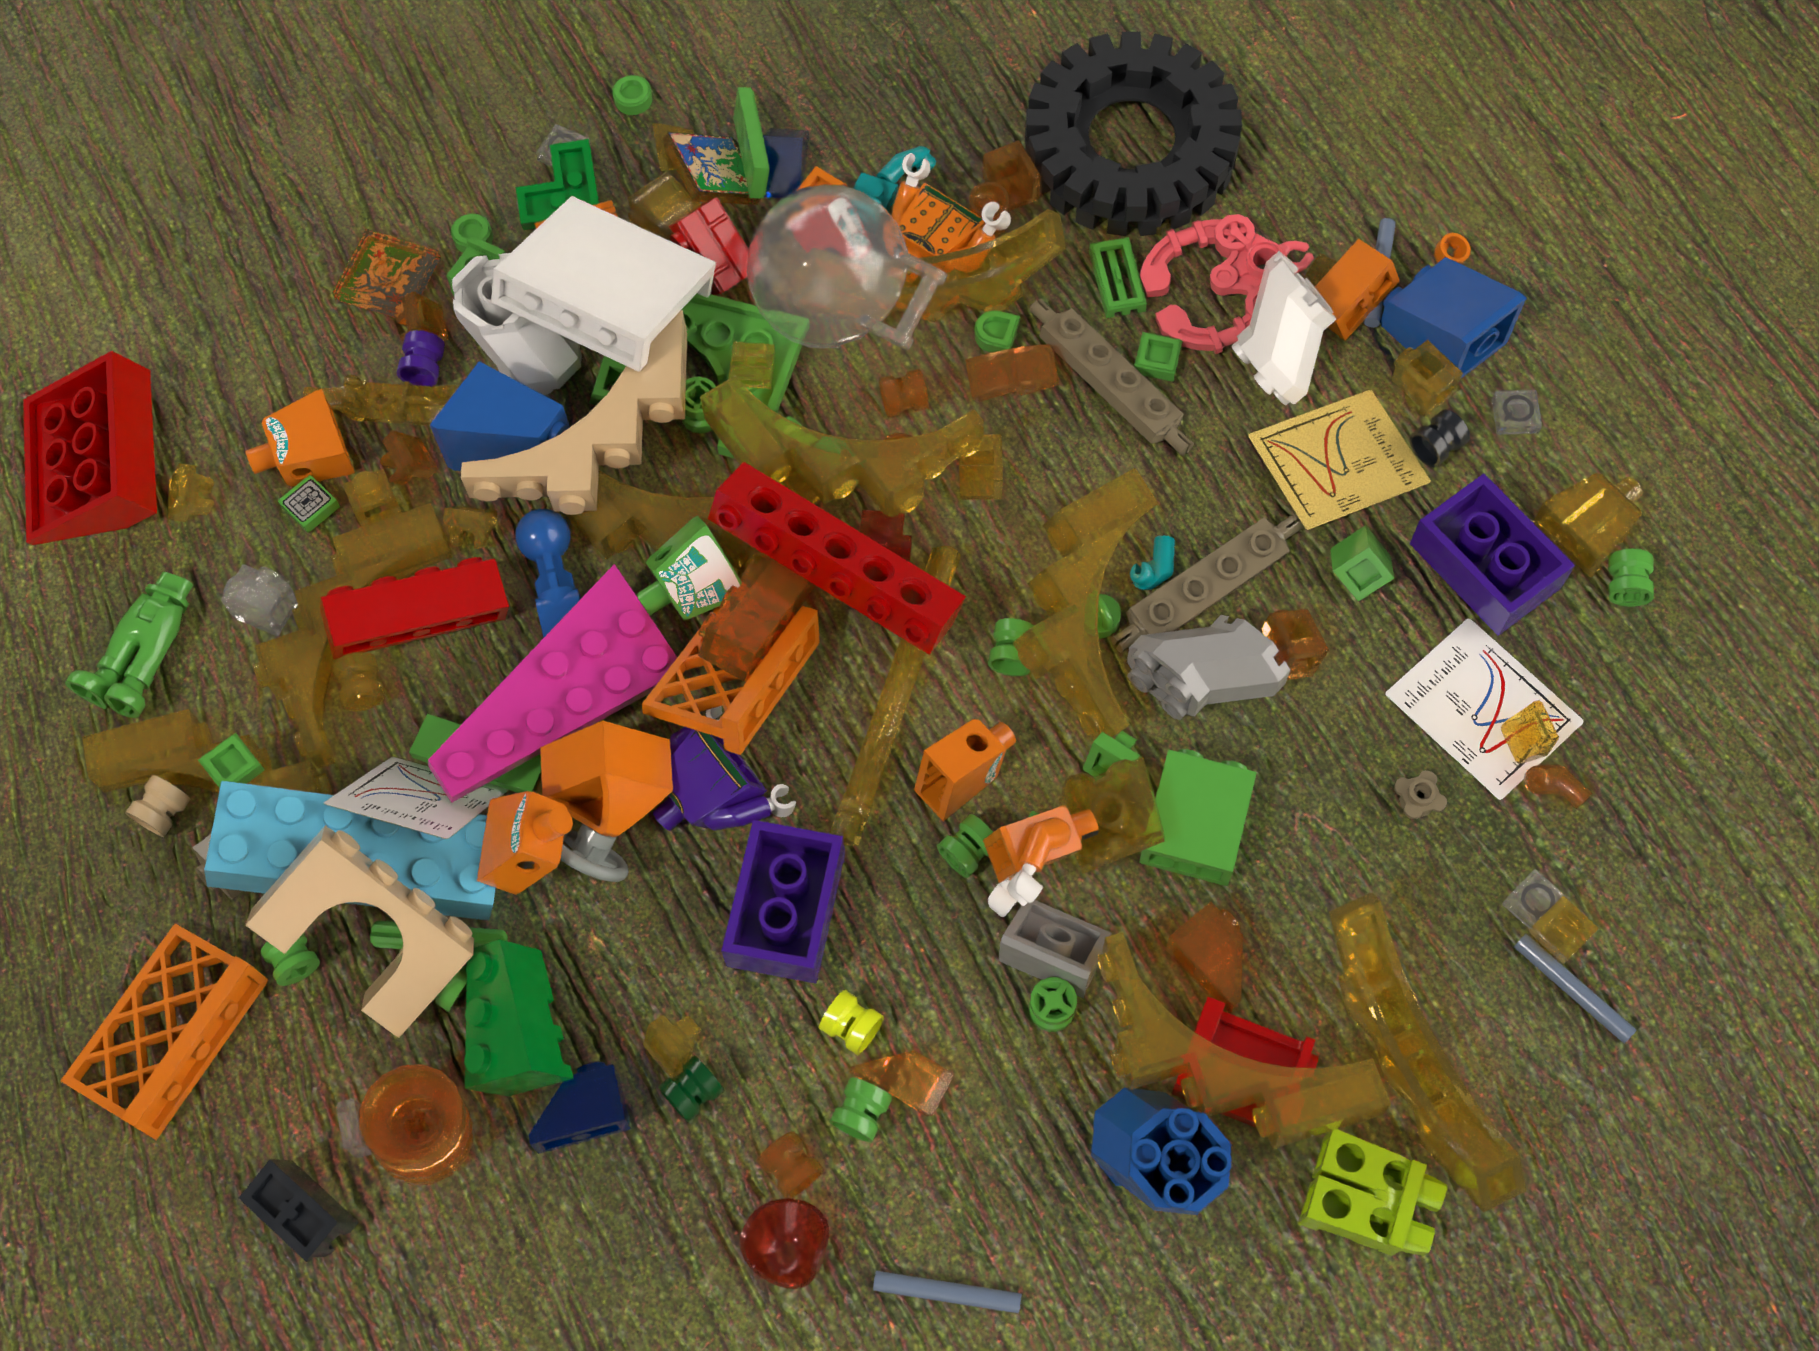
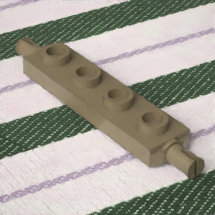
[1030,298,1194,456]
[1111,514,1304,653]

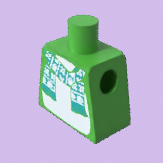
[635,515,748,620]

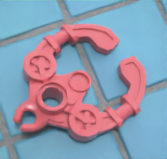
[1140,214,1314,354]

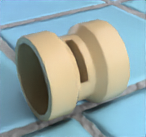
[125,775,191,837]

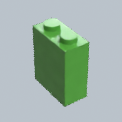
[1139,749,1257,886]

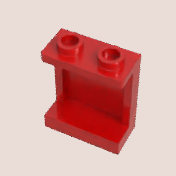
[1171,997,1319,1137]

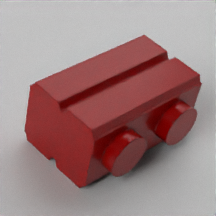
[669,197,760,295]

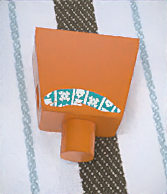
[245,389,355,487]
[914,719,1016,821]
[477,791,573,895]

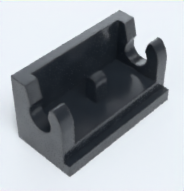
[238,1159,359,1262]

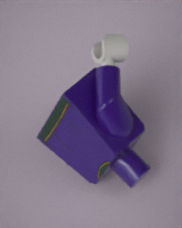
[653,706,796,831]

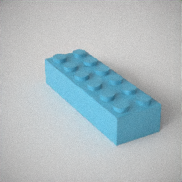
[204,781,495,920]

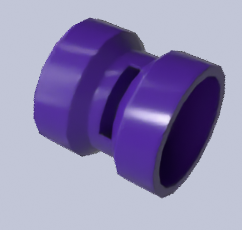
[396,330,445,387]

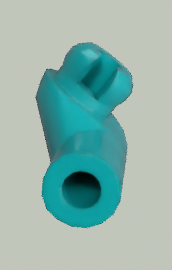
[877,146,936,183]

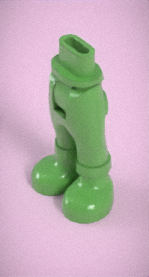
[65,572,193,718]

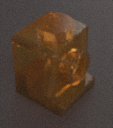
[1260,609,1329,680]

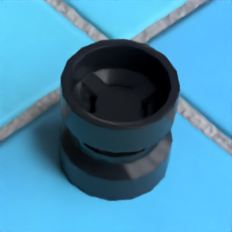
[1409,409,1470,468]

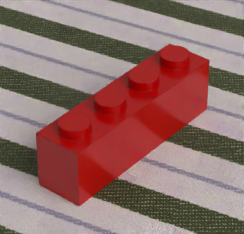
[320,557,509,659]

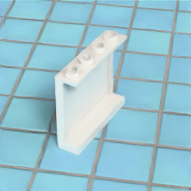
[491,196,716,372]

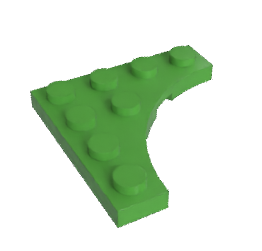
[681,293,809,464]

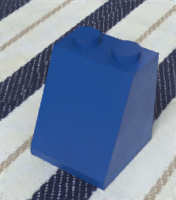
[1380,257,1527,389]
[430,361,570,471]

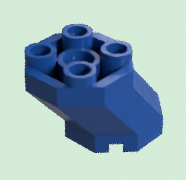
[1091,1088,1231,1215]

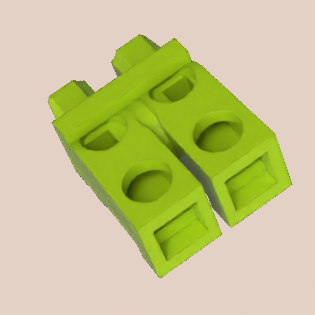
[1298,1128,1448,1256]

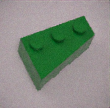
[464,939,574,1097]

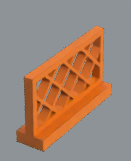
[642,598,820,755]
[60,924,269,1141]

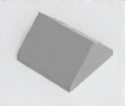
[999,900,1112,998]

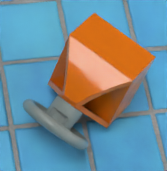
[540,720,673,882]

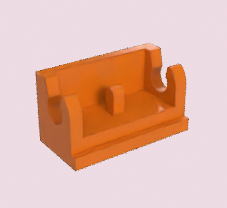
[1315,239,1400,341]

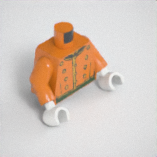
[890,153,1011,282]
[983,805,1099,917]

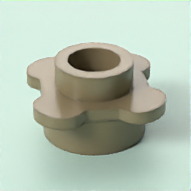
[1394,770,1447,819]

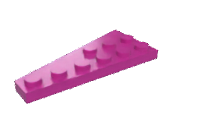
[428,564,684,803]

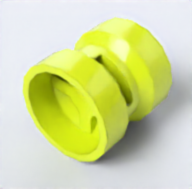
[819,990,884,1056]

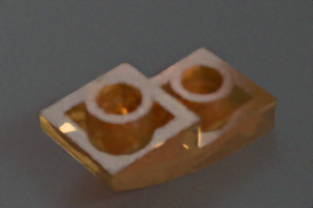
[965,344,1060,402]

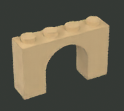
[245,825,474,1038]

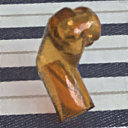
[1524,765,1593,809]

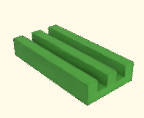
[1089,237,1147,318]

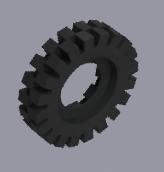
[1025,31,1242,236]

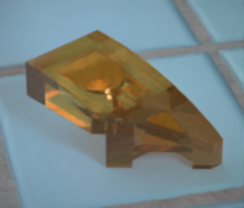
[849,1050,955,1117]

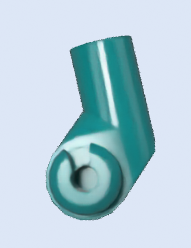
[1130,535,1175,590]

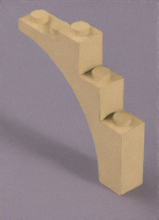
[461,310,687,515]

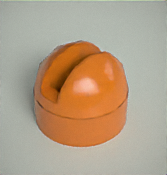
[1434,233,1471,264]

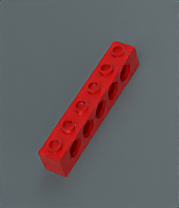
[708,461,966,655]

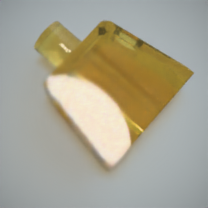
[1533,473,1643,578]

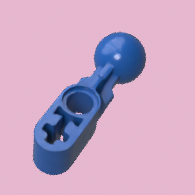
[515,508,581,637]

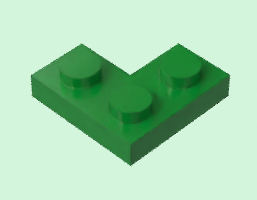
[515,139,599,230]

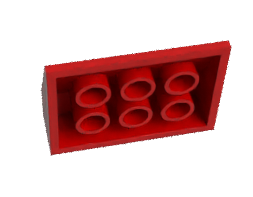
[23,350,157,545]

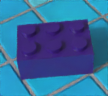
[1410,473,1575,636]
[721,820,845,984]

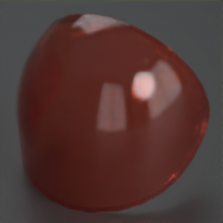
[740,1198,829,1289]

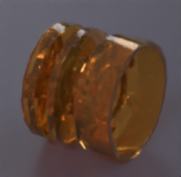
[359,1064,474,1186]

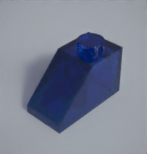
[528,1062,631,1154]

